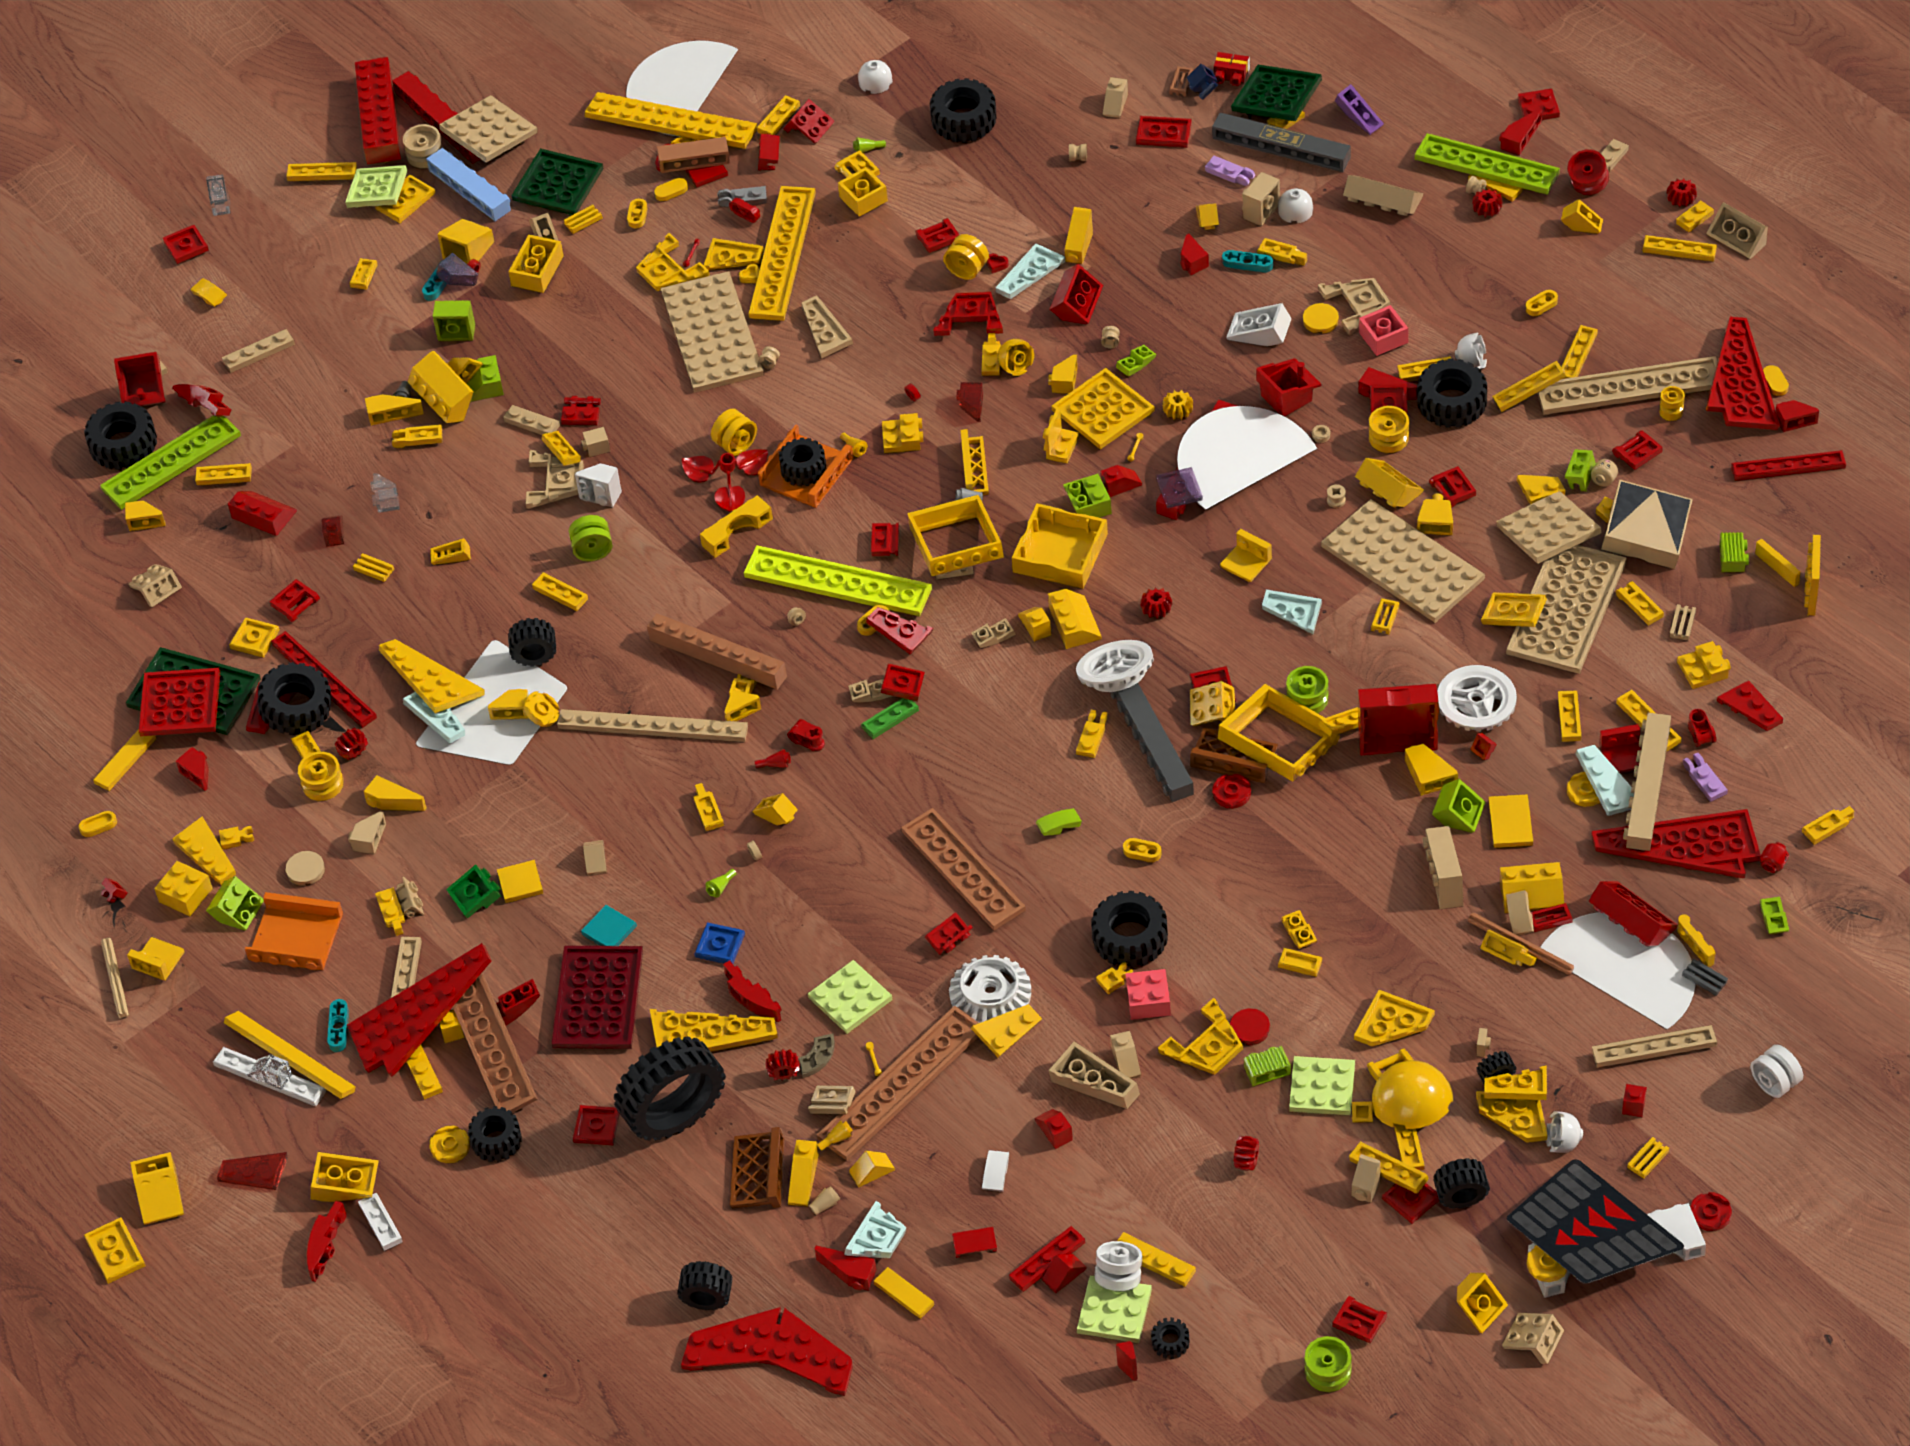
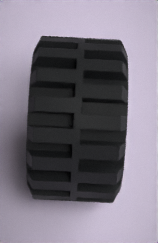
[779,437,826,487]
[508,618,556,667]
[468,1106,522,1162]
[1433,1158,1490,1209]
[677,1261,733,1310]

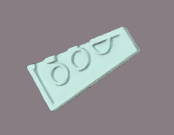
[996,244,1065,299]
[403,692,465,743]
[1576,745,1634,816]

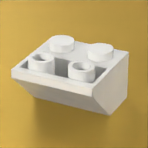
[575,463,622,508]

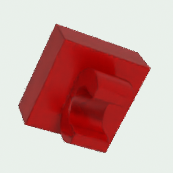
[1470,733,1497,760]
[101,878,128,903]

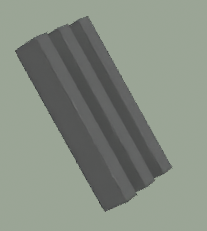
[1682,958,1728,996]

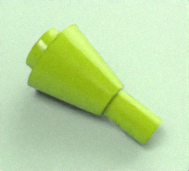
[853,137,886,153]
[705,869,736,898]

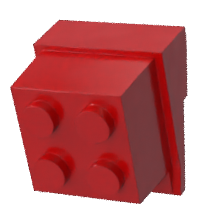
[114,352,166,407]
[1256,358,1322,417]

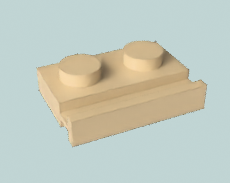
[808,1085,856,1114]

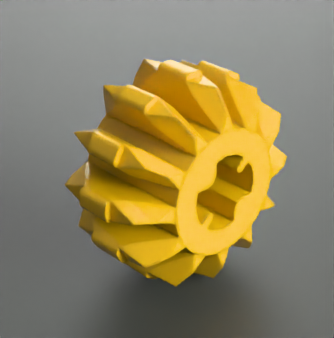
[1163,390,1193,420]

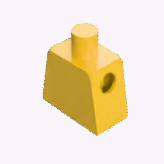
[1417,494,1453,535]

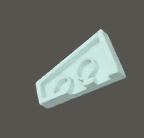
[1262,589,1322,634]

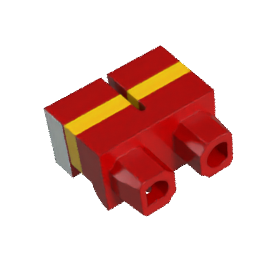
[1214,52,1250,86]

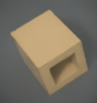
[581,427,610,457]

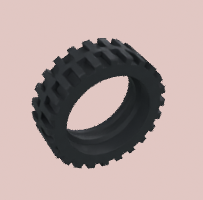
[614,1037,726,1141]

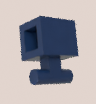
[1186,64,1218,100]

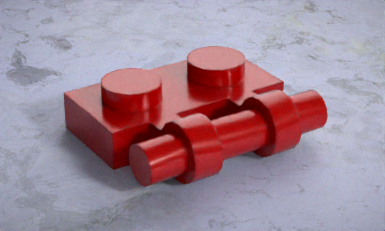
[561,396,601,425]

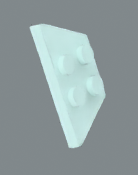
[844,1201,906,1258]

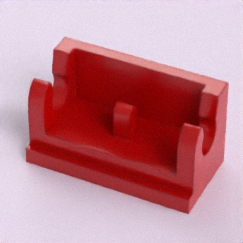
[758,134,780,171]
[952,1227,997,1258]

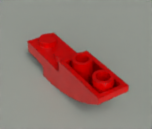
[172,384,232,417]
[723,960,782,1022]
[496,979,540,1026]
[307,1201,346,1282]

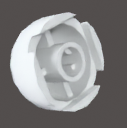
[858,60,893,94]
[1278,188,1313,223]
[1455,332,1487,369]
[1546,1111,1583,1153]

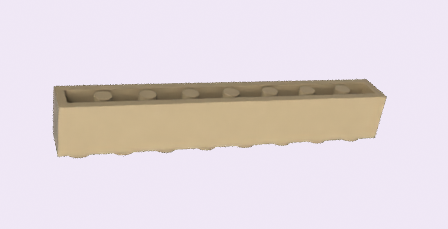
[1623,713,1671,851]

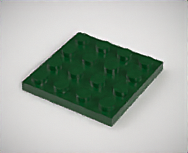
[1231,64,1322,121]
[511,148,604,215]

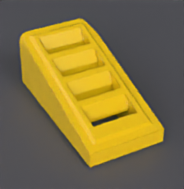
[430,538,471,565]

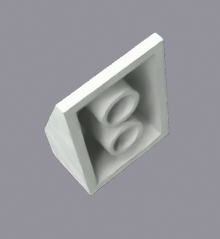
[1226,303,1292,346]

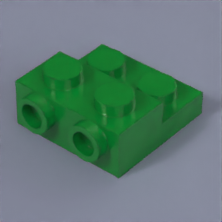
[446,864,501,918]

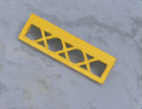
[960,429,989,495]

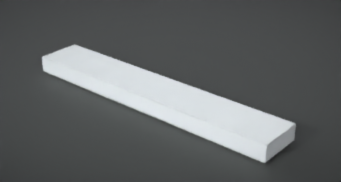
[213,1047,326,1107]

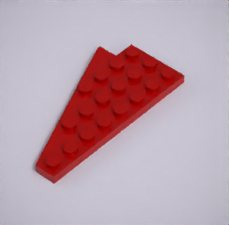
[1706,316,1780,430]
[1591,809,1761,878]
[347,943,492,1077]

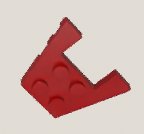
[933,292,1003,336]

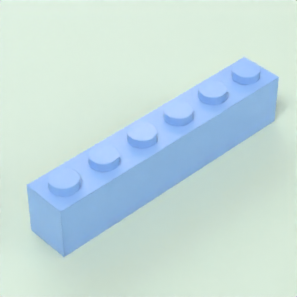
[426,148,511,221]

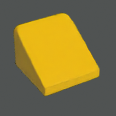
[1352,1101,1373,1122]

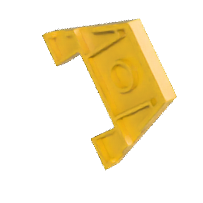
[636,233,710,291]
[1158,998,1243,1075]

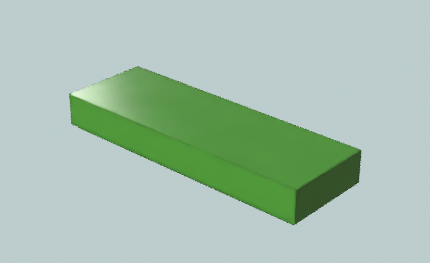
[861,698,919,739]

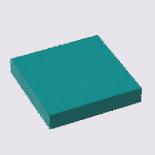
[581,905,637,946]

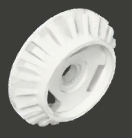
[1076,640,1154,692]
[1437,665,1517,732]
[949,955,1031,1023]

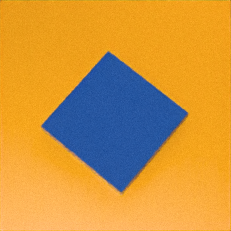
[694,922,745,964]

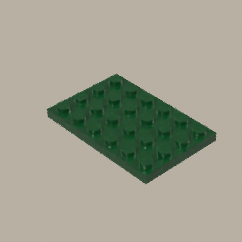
[126,647,261,735]

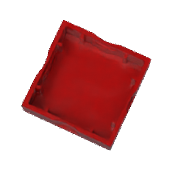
[1358,684,1439,756]

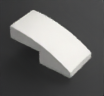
[982,1150,1009,1192]

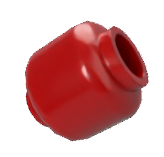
[1759,842,1789,873]

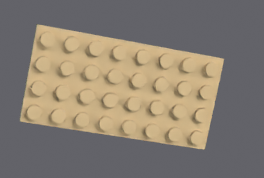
[661,271,764,393]
[1321,499,1485,623]
[1506,545,1626,674]

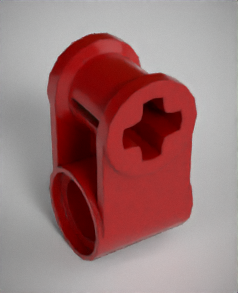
[1688,709,1717,747]
[787,719,825,751]

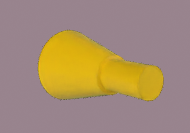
[840,433,868,457]
[817,1120,853,1151]

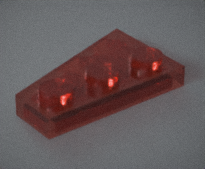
[217,1152,288,1190]

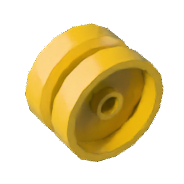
[943,234,989,280]
[1369,406,1409,453]
[711,409,757,456]
[298,752,344,801]

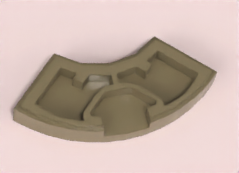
[798,1034,835,1078]

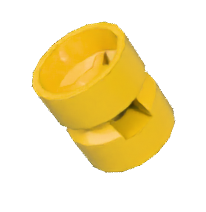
[1659,386,1685,421]

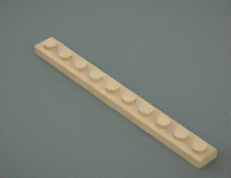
[557,709,748,742]

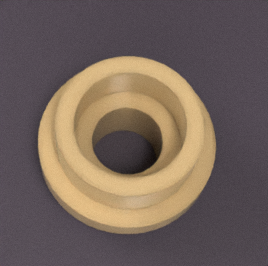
[787,607,806,626]

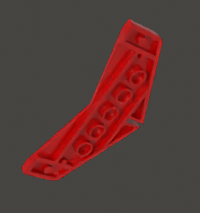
[681,1307,853,1396]

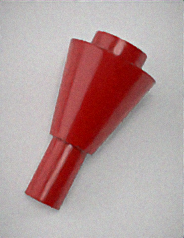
[755,749,791,768]

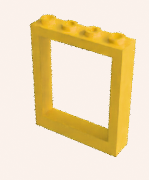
[907,495,1004,576]
[1218,684,1340,782]

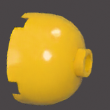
[998,339,1034,376]

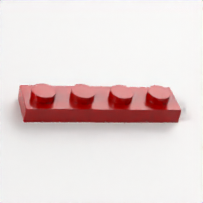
[1009,1226,1085,1292]

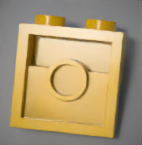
[882,413,924,453]
[1677,641,1731,689]

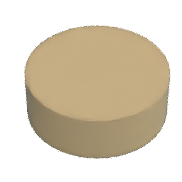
[1312,425,1330,443]
[747,841,762,861]

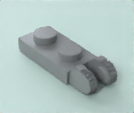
[717,186,767,207]

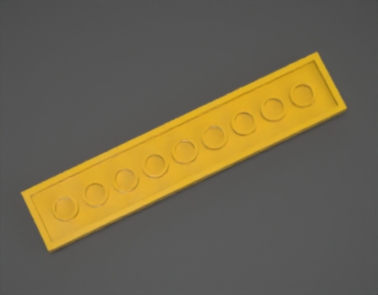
[585,92,757,149]
[749,186,816,321]

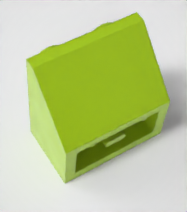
[1063,474,1112,518]
[206,876,264,931]

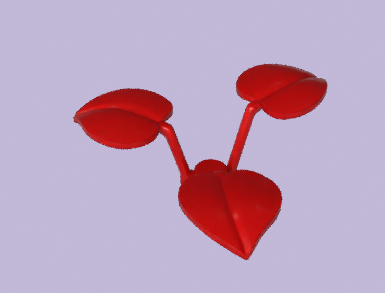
[682,449,768,512]

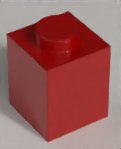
[1622,1084,1647,1118]

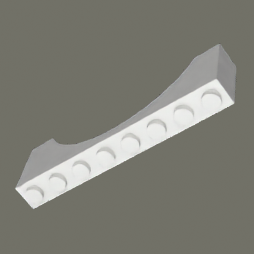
[1528,1203,1706,1298]

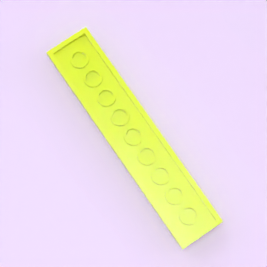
[744,545,932,617]

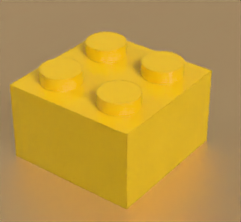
[838,167,888,217]
[154,861,213,916]

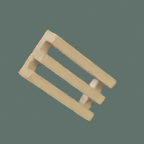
[1670,604,1696,641]

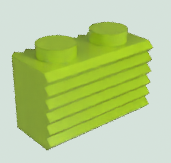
[1719,532,1749,572]
[1244,1046,1291,1086]

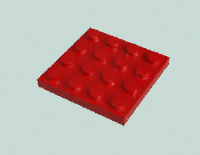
[139,668,220,737]

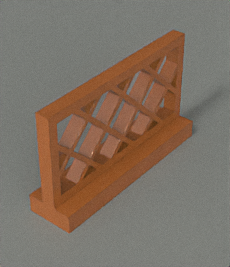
[1190,728,1278,783]
[730,1127,785,1209]

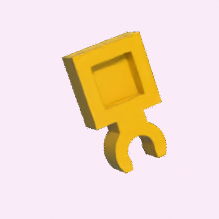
[219,826,254,850]
[1096,962,1133,994]

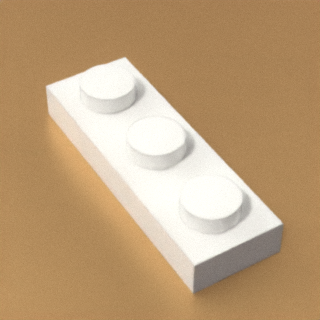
[358,1193,403,1251]

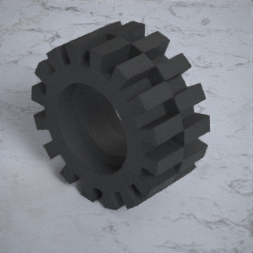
[1476,1051,1517,1084]
[1151,1317,1190,1359]

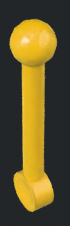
[1127,433,1144,462]
[866,1042,882,1076]

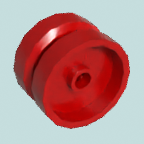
[1567,149,1609,195]

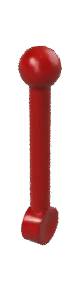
[683,239,700,267]

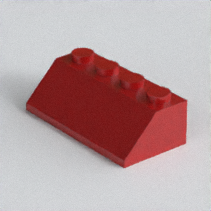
[1588,881,1678,947]

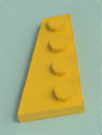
[172,816,236,885]

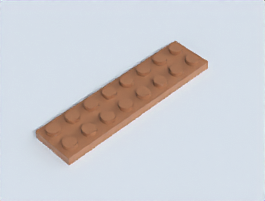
[901,808,1026,931]
[453,973,538,1113]

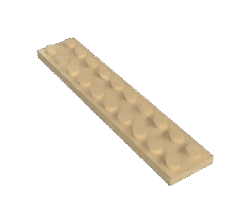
[1537,356,1717,415]

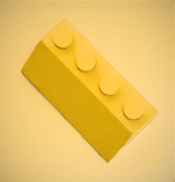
[408,351,474,423]

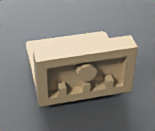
[128,564,182,607]
[1502,1313,1564,1364]

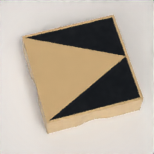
[1601,480,1693,569]

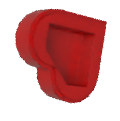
[986,253,1009,274]

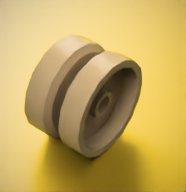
[403,124,443,168]

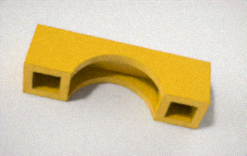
[700,495,773,558]

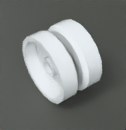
[1750,1044,1803,1098]
[1095,1241,1142,1291]

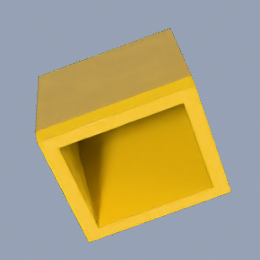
[437,219,494,267]

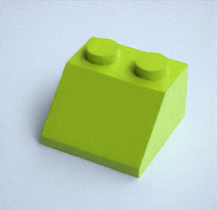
[467,355,504,402]
[1432,779,1485,833]

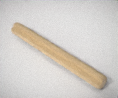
[101,938,129,1019]

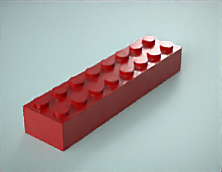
[355,57,401,165]

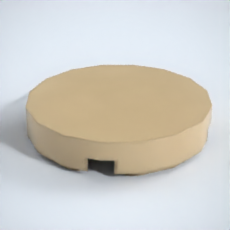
[286,851,325,886]

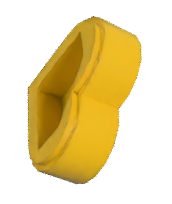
[738,264,759,283]

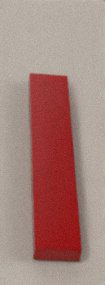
[1731,450,1846,481]

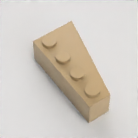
[1422,826,1463,909]
[1049,1042,1140,1109]

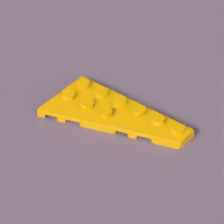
[379,639,485,713]
[650,1009,778,1052]

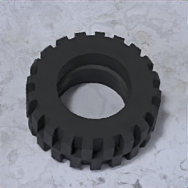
[930,78,997,143]
[1417,359,1487,428]
[84,402,157,470]
[258,662,331,735]
[1091,891,1168,968]

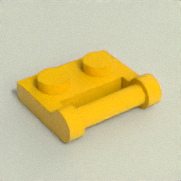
[834,150,880,178]

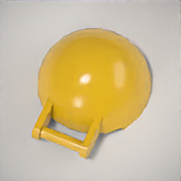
[1367,1048,1453,1129]

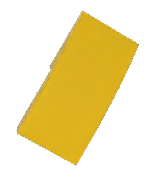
[190,278,227,307]
[1281,910,1317,949]

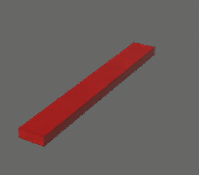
[271,631,377,728]

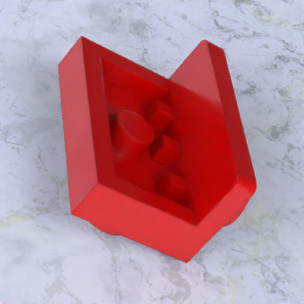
[925,912,973,955]

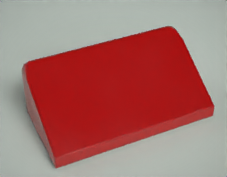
[1116,1341,1138,1381]

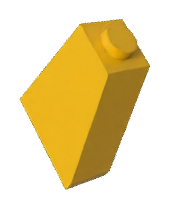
[1064,207,1093,264]
[1405,744,1458,796]

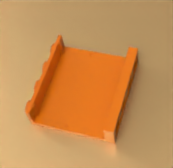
[758,424,854,508]
[245,892,343,970]

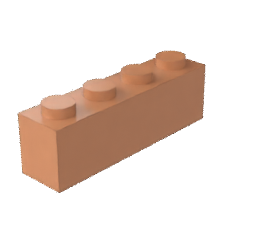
[657,137,730,173]

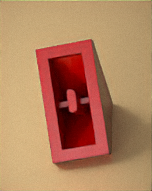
[1042,1254,1087,1293]

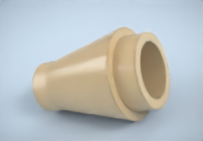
[809,1186,840,1215]

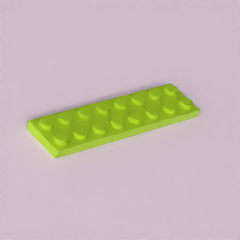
[1414,133,1560,195]
[100,415,241,510]

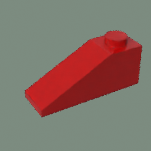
[1499,108,1542,156]
[1358,367,1417,400]
[814,1245,877,1291]

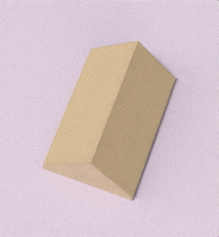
[1706,202,1768,259]

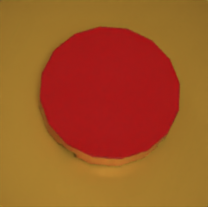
[1212,774,1251,809]
[1230,1008,1270,1045]
[1690,1192,1732,1231]

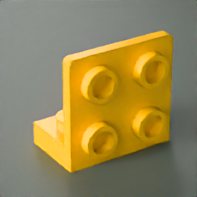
[1043,409,1079,464]
[1220,529,1272,582]
[1190,681,1235,726]
[127,937,185,981]

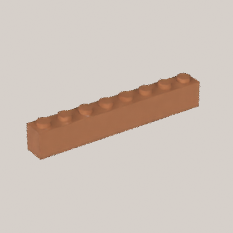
[647,613,787,690]

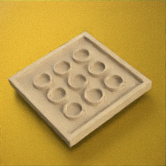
[439,95,537,162]
[1496,491,1601,564]

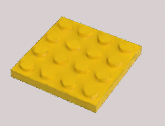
[1051,368,1155,450]

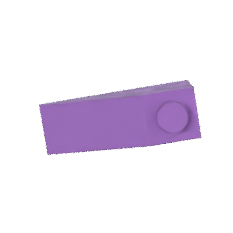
[1335,84,1384,135]

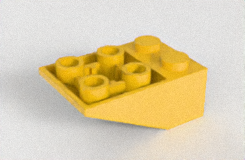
[130,1152,184,1225]

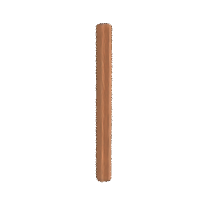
[1468,913,1574,975]

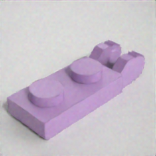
[1205,156,1255,186]
[1682,753,1728,802]

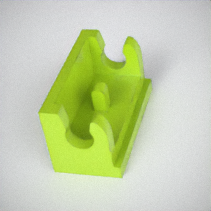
[1565,449,1596,491]

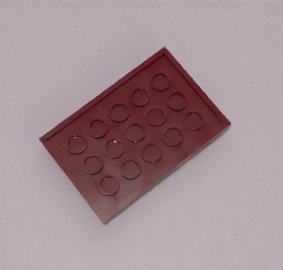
[551,946,643,1049]

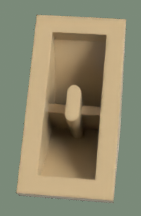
[583,840,607,876]

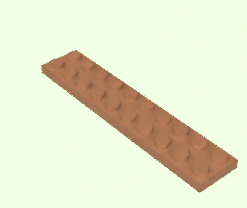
[817,1006,979,1161]

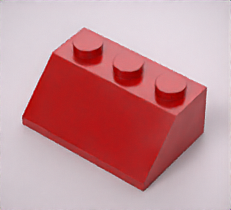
[1049,264,1104,325]
[228,491,297,536]

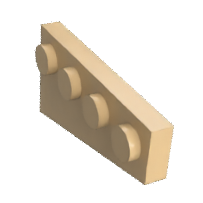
[802,295,853,358]

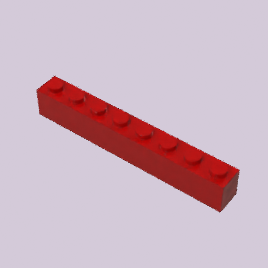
[392,71,480,164]

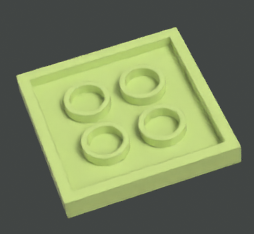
[345,165,407,208]
[808,960,893,1034]
[1289,1056,1355,1115]
[1077,1276,1152,1343]

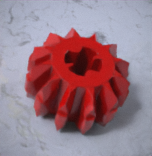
[1666,178,1697,208]
[1472,188,1503,218]
[1140,587,1173,619]
[334,727,368,760]
[765,1049,800,1081]
[1233,1136,1259,1171]

